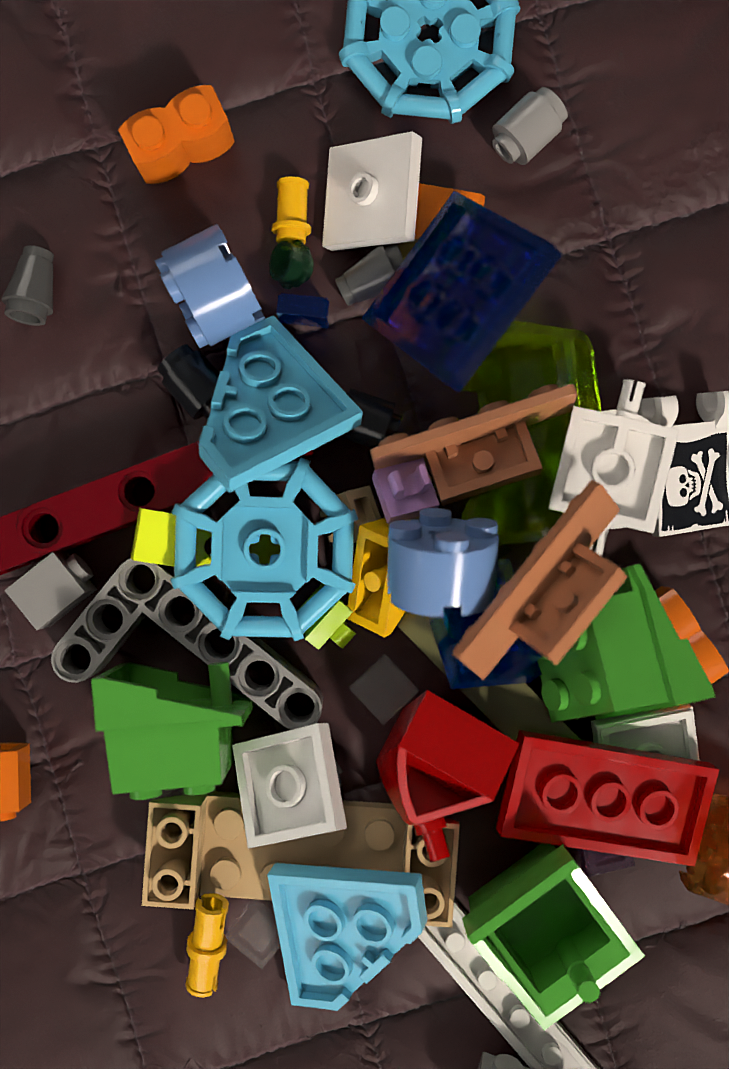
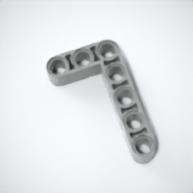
[51,558,324,730]

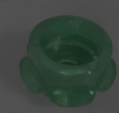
[269,240,314,290]

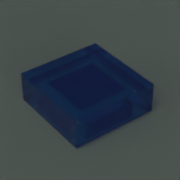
[276,293,331,328]

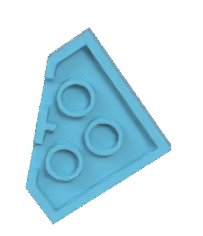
[199,315,363,493]
[267,863,428,1011]

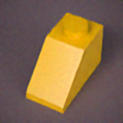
[347,517,411,638]

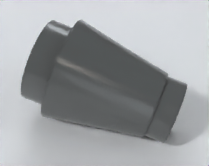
[335,243,413,306]
[2,245,54,326]

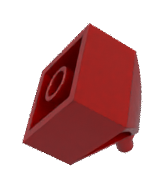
[376,690,520,862]

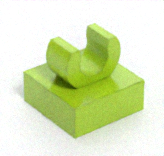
[296,583,356,650]

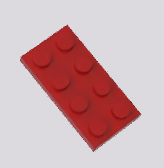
[496,730,719,866]

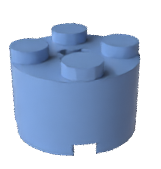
[155,224,265,348]
[387,508,499,617]

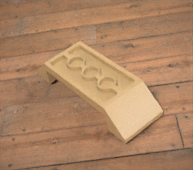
[142,791,460,928]

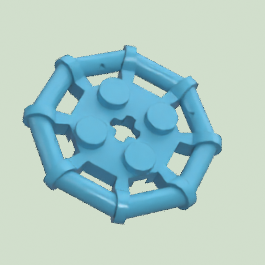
[339,0,520,124]
[170,457,358,641]

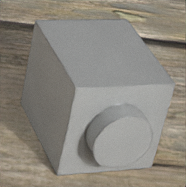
[4,551,97,631]

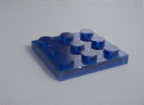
[361,191,563,393]

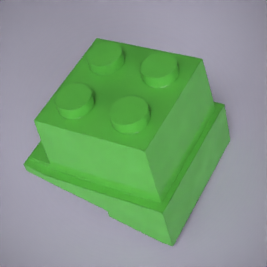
[530,564,715,723]
[91,662,255,800]
[462,843,645,1031]

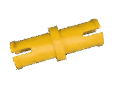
[185,893,229,998]

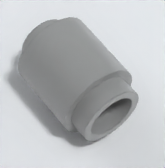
[492,87,568,165]

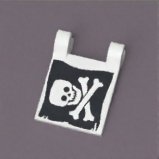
[638,391,729,537]

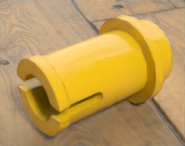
[271,176,311,246]

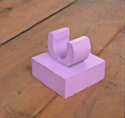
[372,458,440,525]

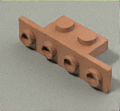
[370,384,577,506]
[453,480,627,680]

